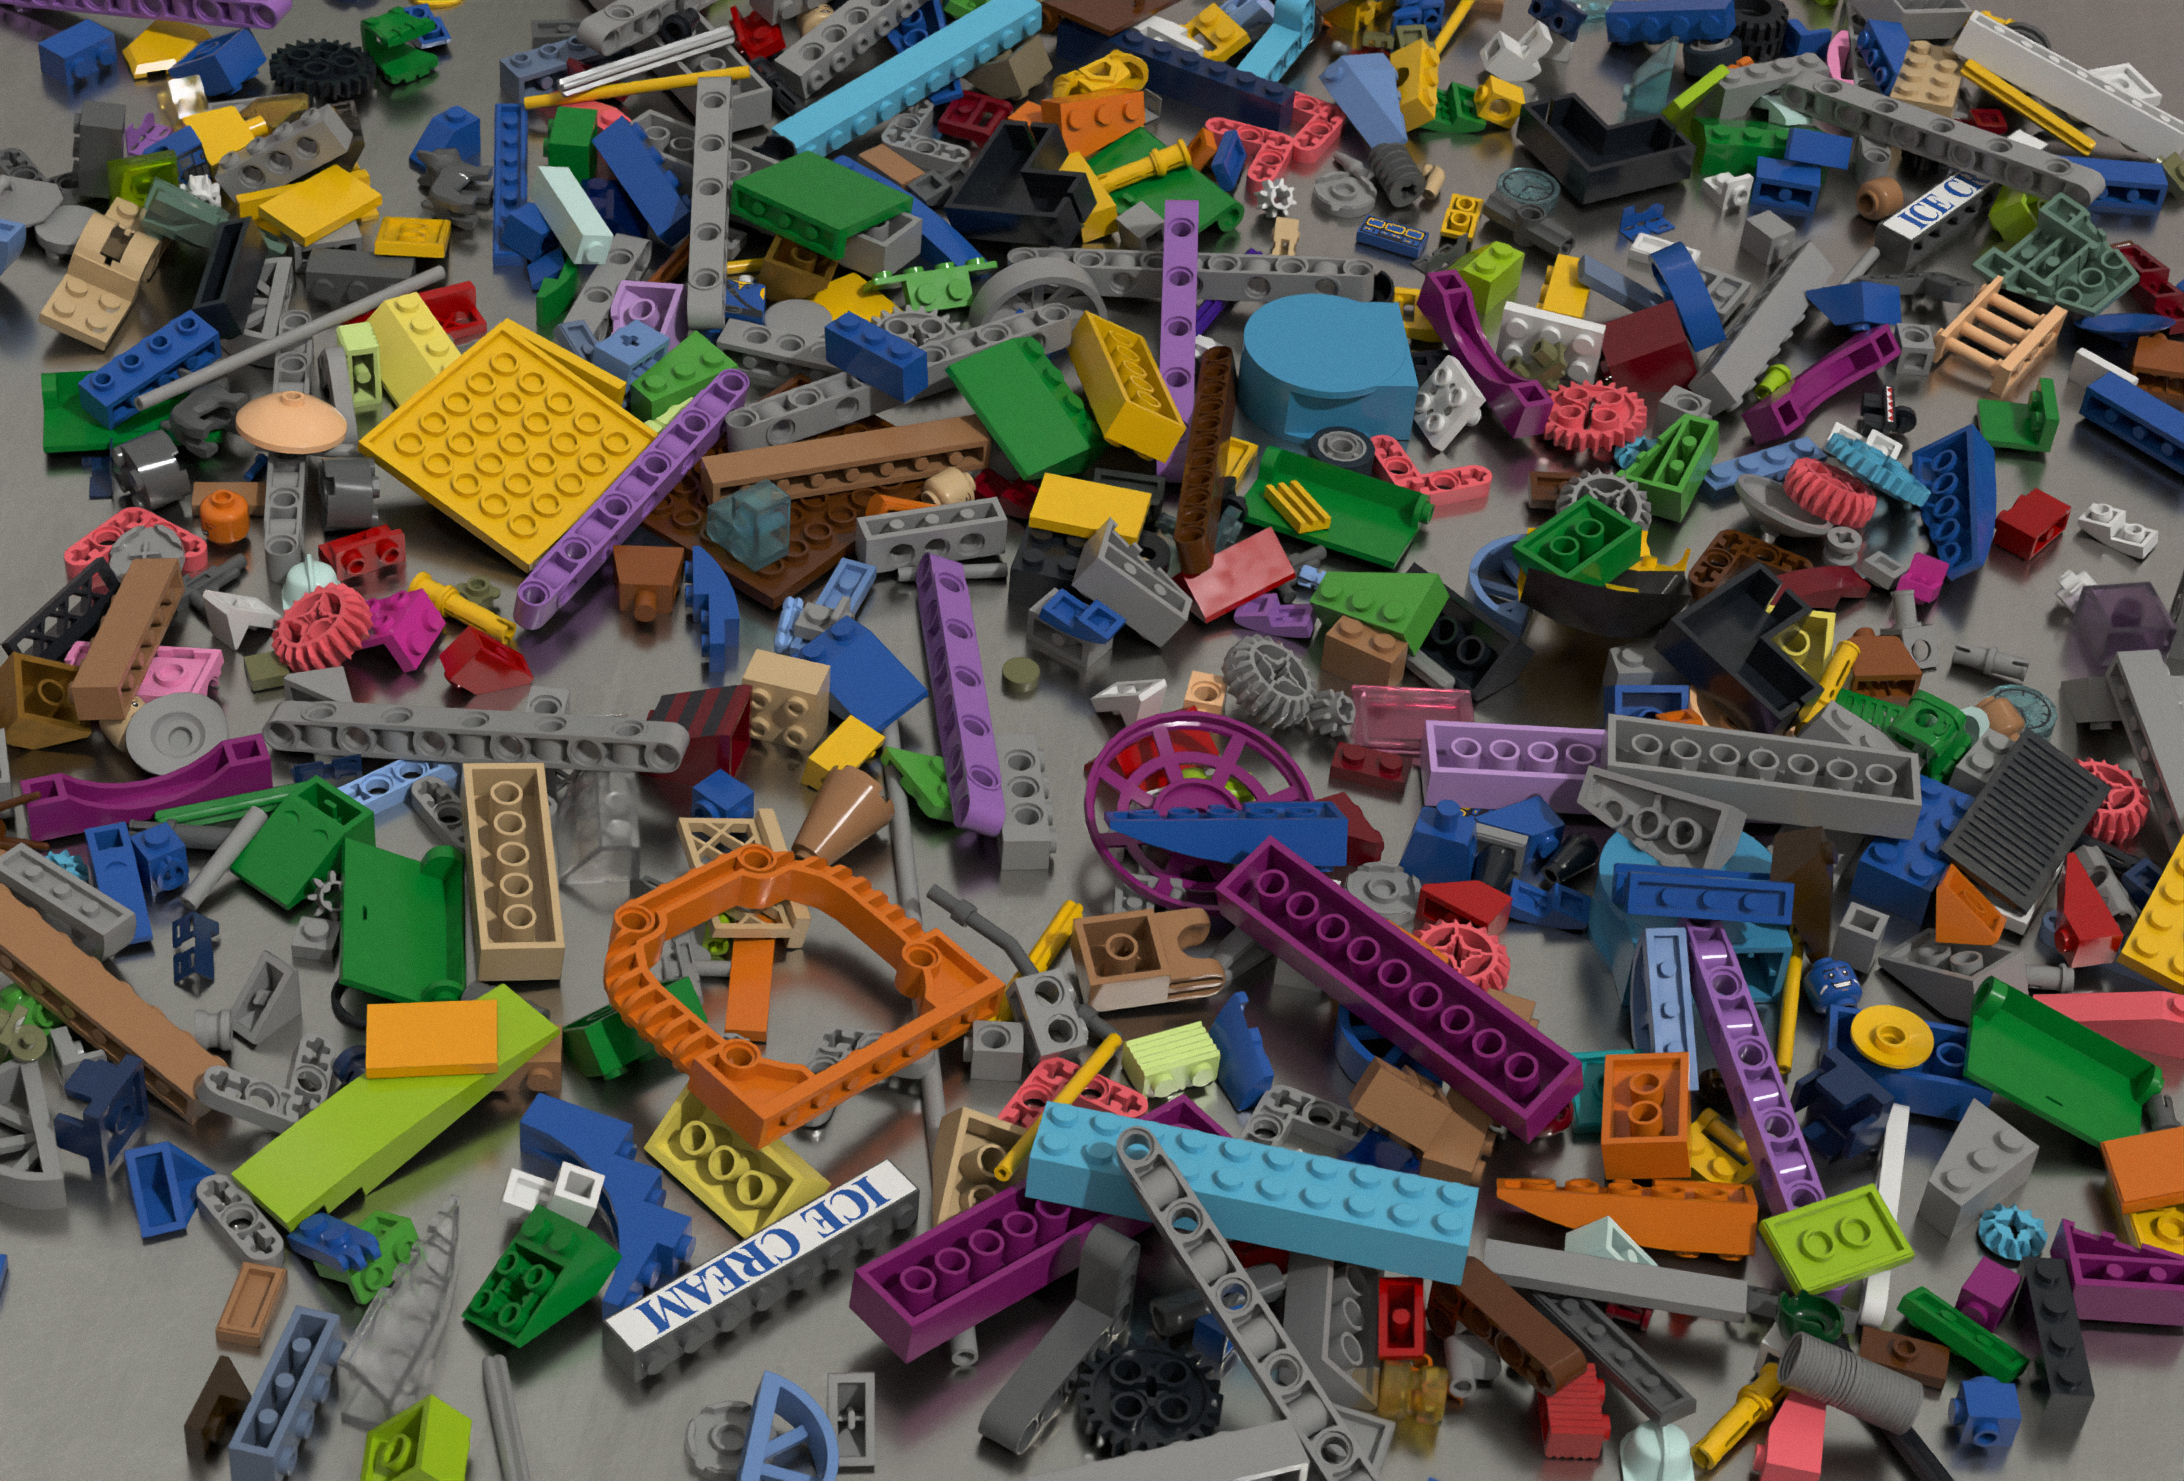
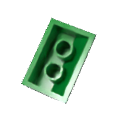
[1512,494,1642,587]
[562,976,708,1081]

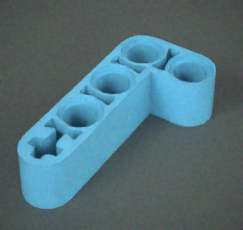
[1236,0,1315,82]

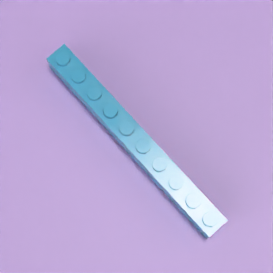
[772,0,1042,157]

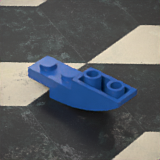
[685,546,740,672]

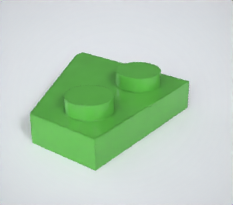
[880,746,954,823]

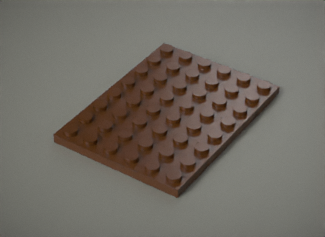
[639,373,930,610]

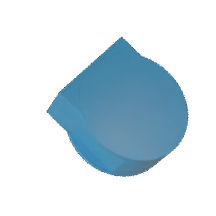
[1237,294,1419,446]
[1586,831,1793,1006]

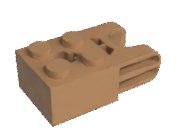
[1070,908,1226,1012]

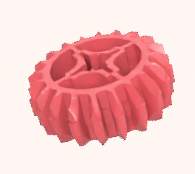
[1782,457,1878,529]
[271,582,373,673]
[2073,756,2151,845]
[1412,918,1510,993]

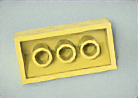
[365,292,461,408]
[643,1083,831,1239]

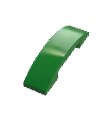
[536,246,584,326]

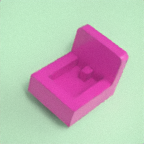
[1896,552,1949,605]

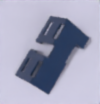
[81,438,114,498]
[290,754,362,783]
[172,911,219,984]

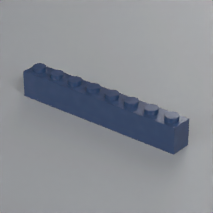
[1056,18,1295,133]

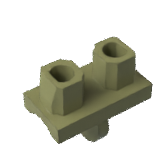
[1505,338,1567,391]
[0,1003,47,1065]

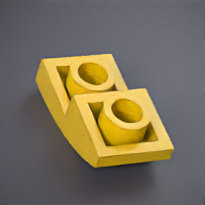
[1440,193,1484,242]

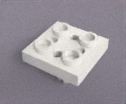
[1413,355,1486,452]

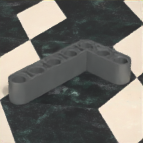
[978,1223,1140,1455]

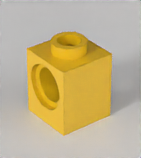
[1474,75,1526,129]

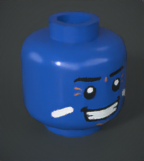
[1803,957,1863,1016]

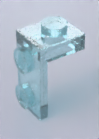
[1155,505,1244,555]

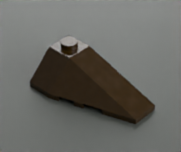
[1770,826,1838,964]

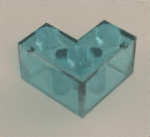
[706,478,791,572]

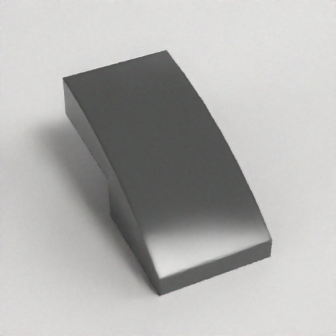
[907,163,968,206]

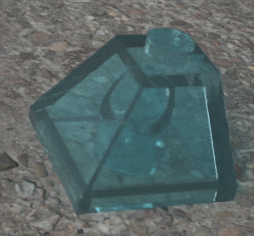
[1621,36,1679,118]

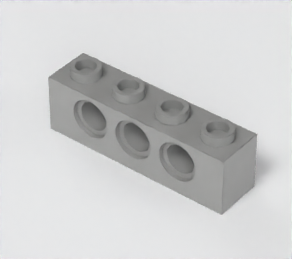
[215,103,353,204]
[716,318,844,384]
[855,497,1008,573]
[994,733,1057,870]

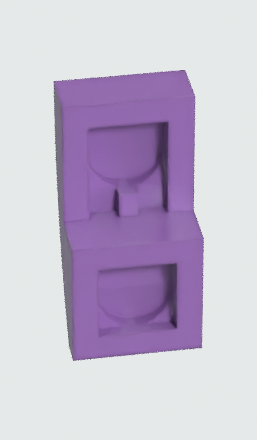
[1233,593,1317,638]

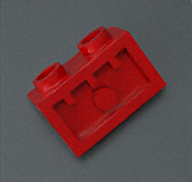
[729,5,786,61]
[318,524,406,582]

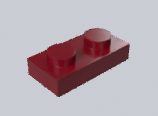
[1329,741,1413,794]

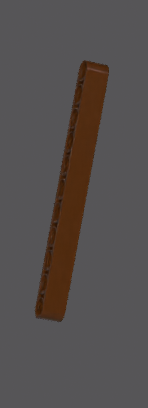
[1174,346,1238,574]

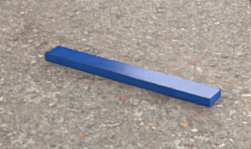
[493,103,528,266]

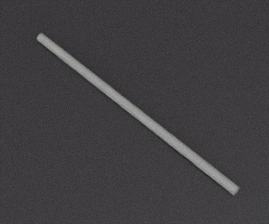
[134,265,446,411]

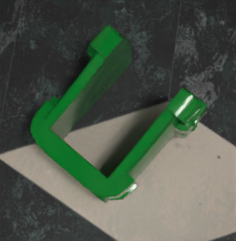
[360,6,439,84]
[1887,690,1972,784]

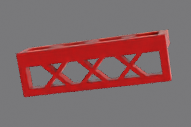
[340,281,487,339]

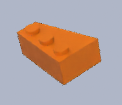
[1041,87,1145,158]

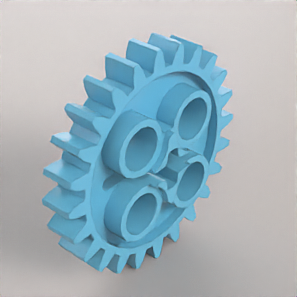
[1825,432,1931,507]

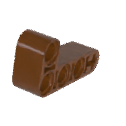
[1426,1256,1587,1397]

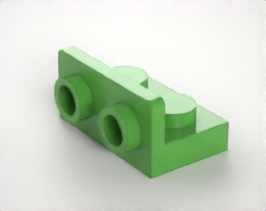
[313,1210,425,1305]

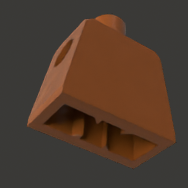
[2129,333,2184,401]
[613,545,684,622]
[1844,627,1923,702]

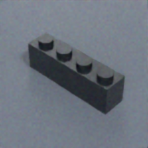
[192,216,269,340]
[2013,1256,2095,1430]

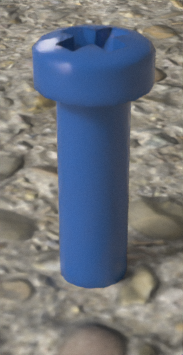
[243,453,268,482]

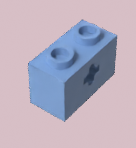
[590,319,670,393]

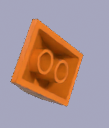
[1601,1052,1692,1180]

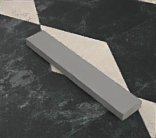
[1483,1238,1748,1324]

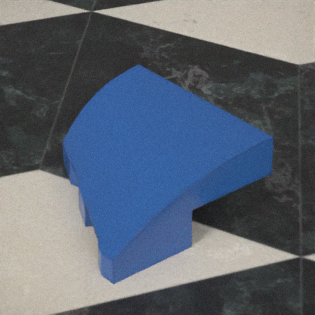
[1208,991,1274,1111]

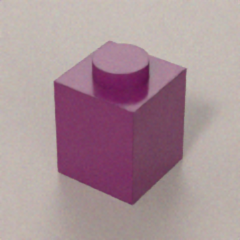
[1955,1256,2023,1334]

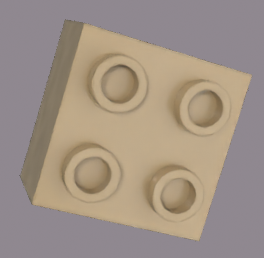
[742,649,831,752]

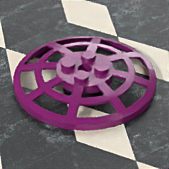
[1084,711,1315,917]

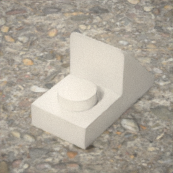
[202,590,281,650]
[1090,679,1167,727]

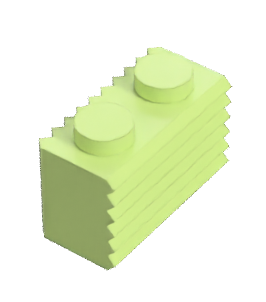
[336,322,382,408]
[1121,1021,1221,1099]

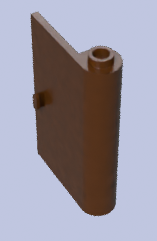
[1040,0,1182,36]

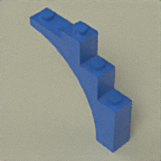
[520,1093,696,1320]

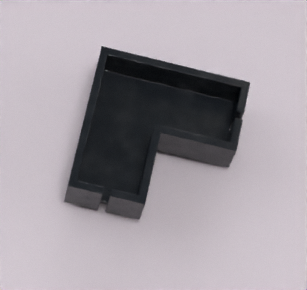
[1516,92,1696,204]
[943,120,1097,248]
[1653,561,1825,736]

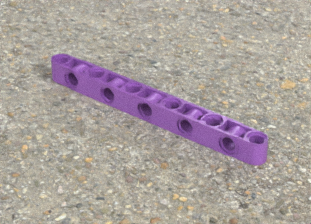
[0,0,292,29]
[1156,200,1199,484]
[513,368,749,630]
[916,552,1005,838]
[1676,917,1850,1304]

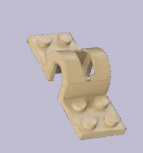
[38,196,173,351]

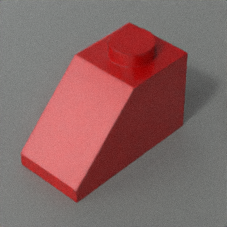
[439,625,534,695]
[1415,880,1513,936]
[1378,1277,1426,1361]

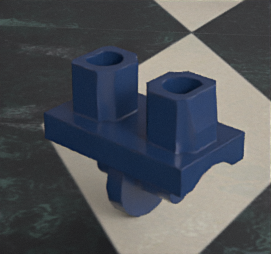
[1528,0,1588,42]

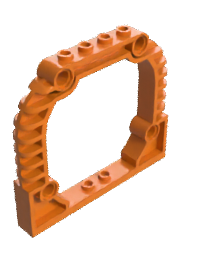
[603,843,1006,1151]

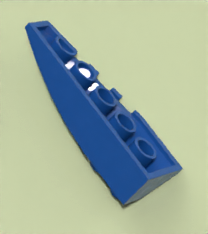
[886,0,964,106]
[832,154,988,283]
[1912,423,1997,581]
[1104,801,1348,872]

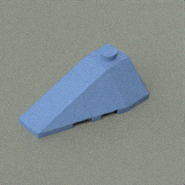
[1318,53,1408,148]

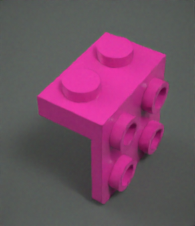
[361,588,446,673]

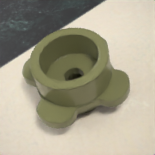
[456,575,501,609]

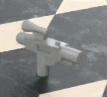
[661,927,731,1005]

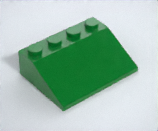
[1691,116,1829,184]
[945,337,1111,481]

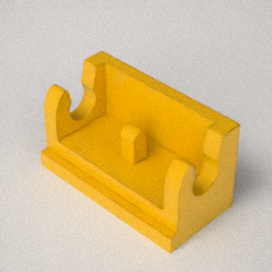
[800,715,885,791]

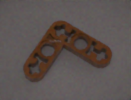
[1687,529,1814,600]

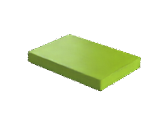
[1661,64,1730,124]
[1758,1183,1915,1295]

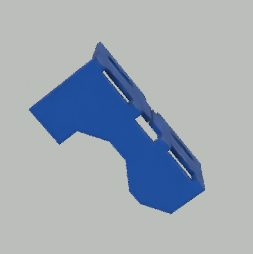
[1619,203,1675,243]

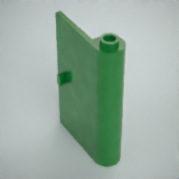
[1087,127,1244,251]
[41,364,223,453]
[1244,445,1435,569]
[339,837,466,1003]
[1963,976,2164,1149]

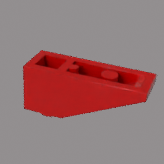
[2054,852,2123,968]

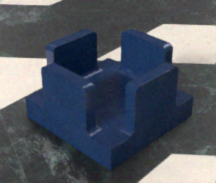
[1790,1047,1895,1161]
[53,1054,149,1178]

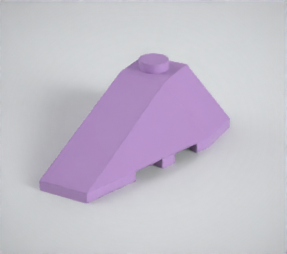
[611,280,689,395]

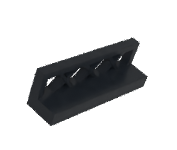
[0,557,121,661]

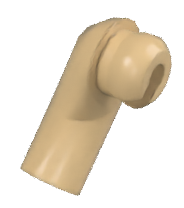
[1421,164,1445,200]

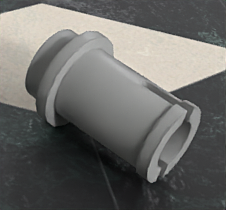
[2025,963,2074,994]

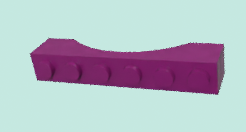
[1416,269,1554,439]
[1741,323,1902,445]
[20,733,273,841]

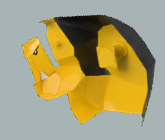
[1517,528,1692,638]

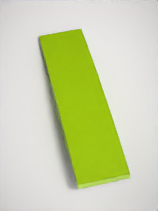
[231,983,561,1233]

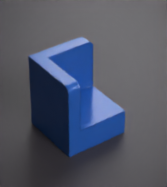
[1782,18,1832,58]

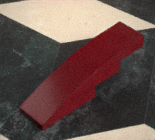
[2112,244,2184,335]
[1770,566,1871,609]

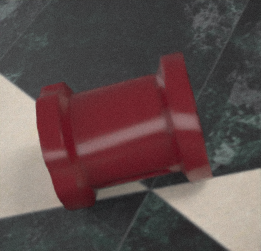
[1605,1302,1654,1332]

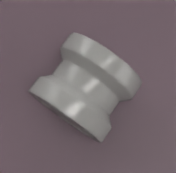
[1821,526,1862,568]
[194,1009,233,1051]

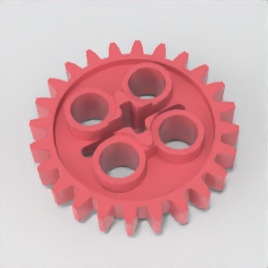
[1542,380,1647,453]

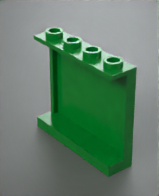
[730,150,914,261]

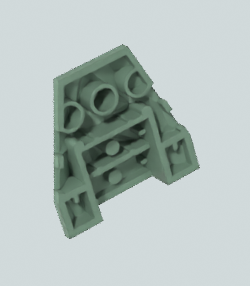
[139,176,287,258]
[1971,192,2140,318]

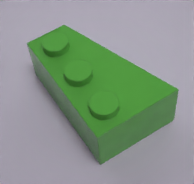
[631,330,738,423]
[1614,413,1719,523]
[1309,572,1450,657]

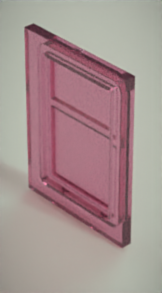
[1351,685,1475,754]

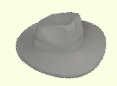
[126,692,229,776]

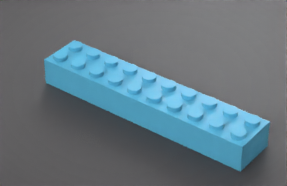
[1025,1101,1479,1286]

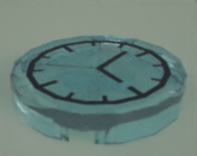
[1495,168,1560,212]
[1986,684,2058,739]

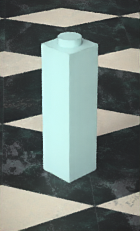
[529,166,614,265]

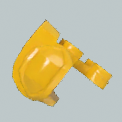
[1052,49,1148,143]

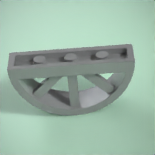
[220,257,294,368]
[968,257,1108,329]
[0,842,136,964]
[0,1058,67,1210]

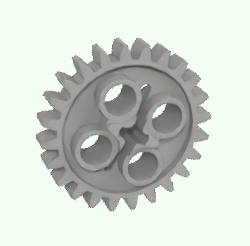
[871,305,966,347]

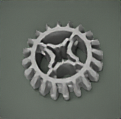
[1555,467,1652,531]
[1221,633,1317,730]

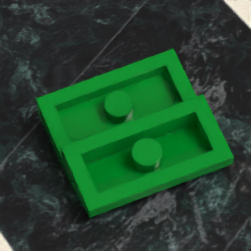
[1419,81,1486,133]

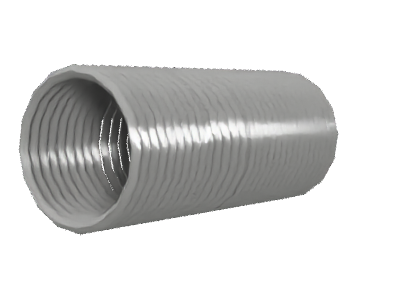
[1777,1331,1924,1436]

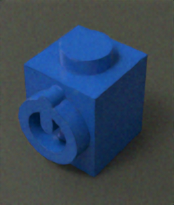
[690,769,754,836]
[130,822,189,896]
[1948,1376,2022,1447]

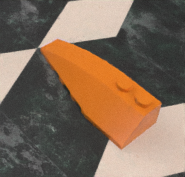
[1496,1178,1758,1261]

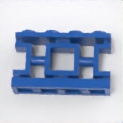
[1611,863,1795,925]

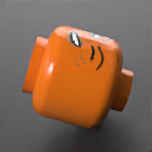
[199,489,250,546]

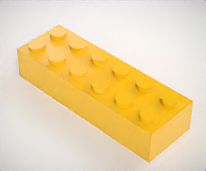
[1066,310,1187,463]

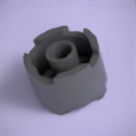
[110,429,191,512]
[318,457,380,531]

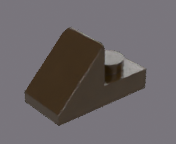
[184,1355,252,1459]

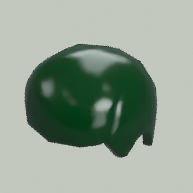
[1775,1289,1845,1344]

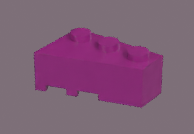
[2050,1218,2184,1326]

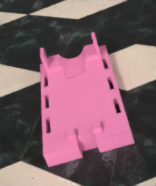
[64,641,224,704]

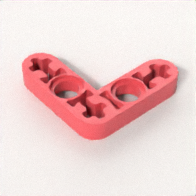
[1291,91,1347,164]
[1205,117,1294,194]
[1370,435,1492,507]
[64,507,208,578]
[997,1057,1148,1129]

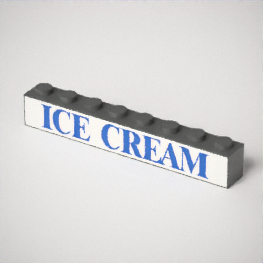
[1874,129,2050,268]
[602,1158,920,1384]

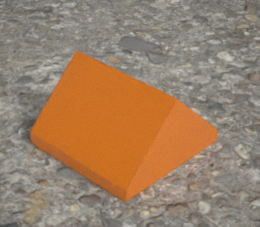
[1935,863,2007,946]

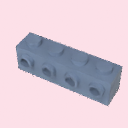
[499,35,631,104]
[228,1305,347,1481]

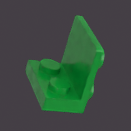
[1976,377,2060,453]

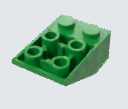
[230,775,376,910]
[461,1204,622,1348]

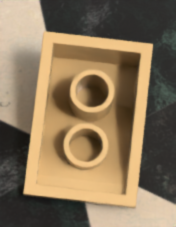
[932,1106,1030,1229]

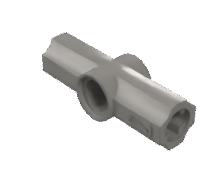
[2073,845,2139,937]

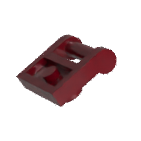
[938,89,1014,149]

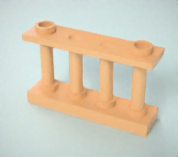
[1932,275,2068,397]

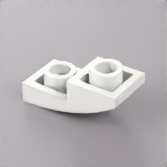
[2078,503,2158,559]

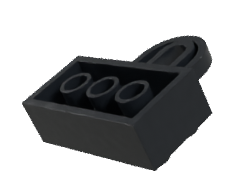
[1008,522,1171,607]

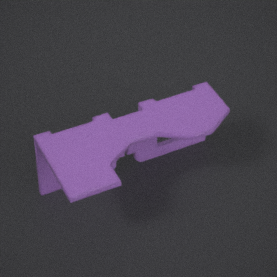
[125,112,174,157]

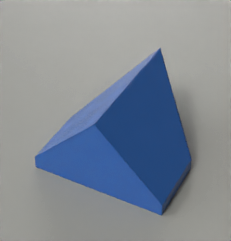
[123,1141,216,1238]

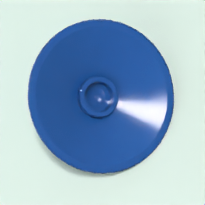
[2074,313,2176,347]

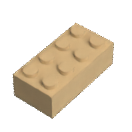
[1890,40,1965,119]

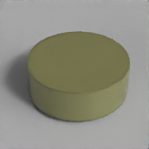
[1001,657,1040,692]

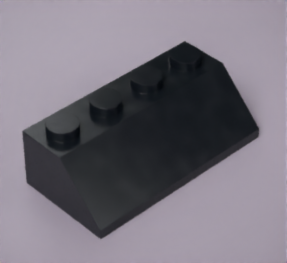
[1406,562,1536,701]

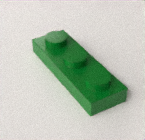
[1896,1286,2031,1383]

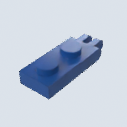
[286,1212,382,1273]

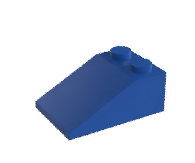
[790,615,929,733]

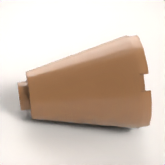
[791,765,895,866]

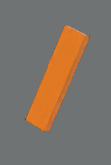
[725,912,777,1042]

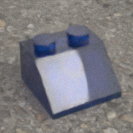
[581,178,648,239]

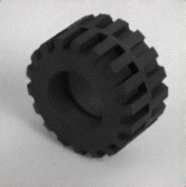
[1730,0,1789,60]

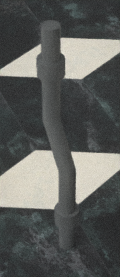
[926,884,1123,1040]

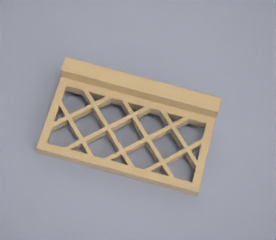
[676,808,812,948]

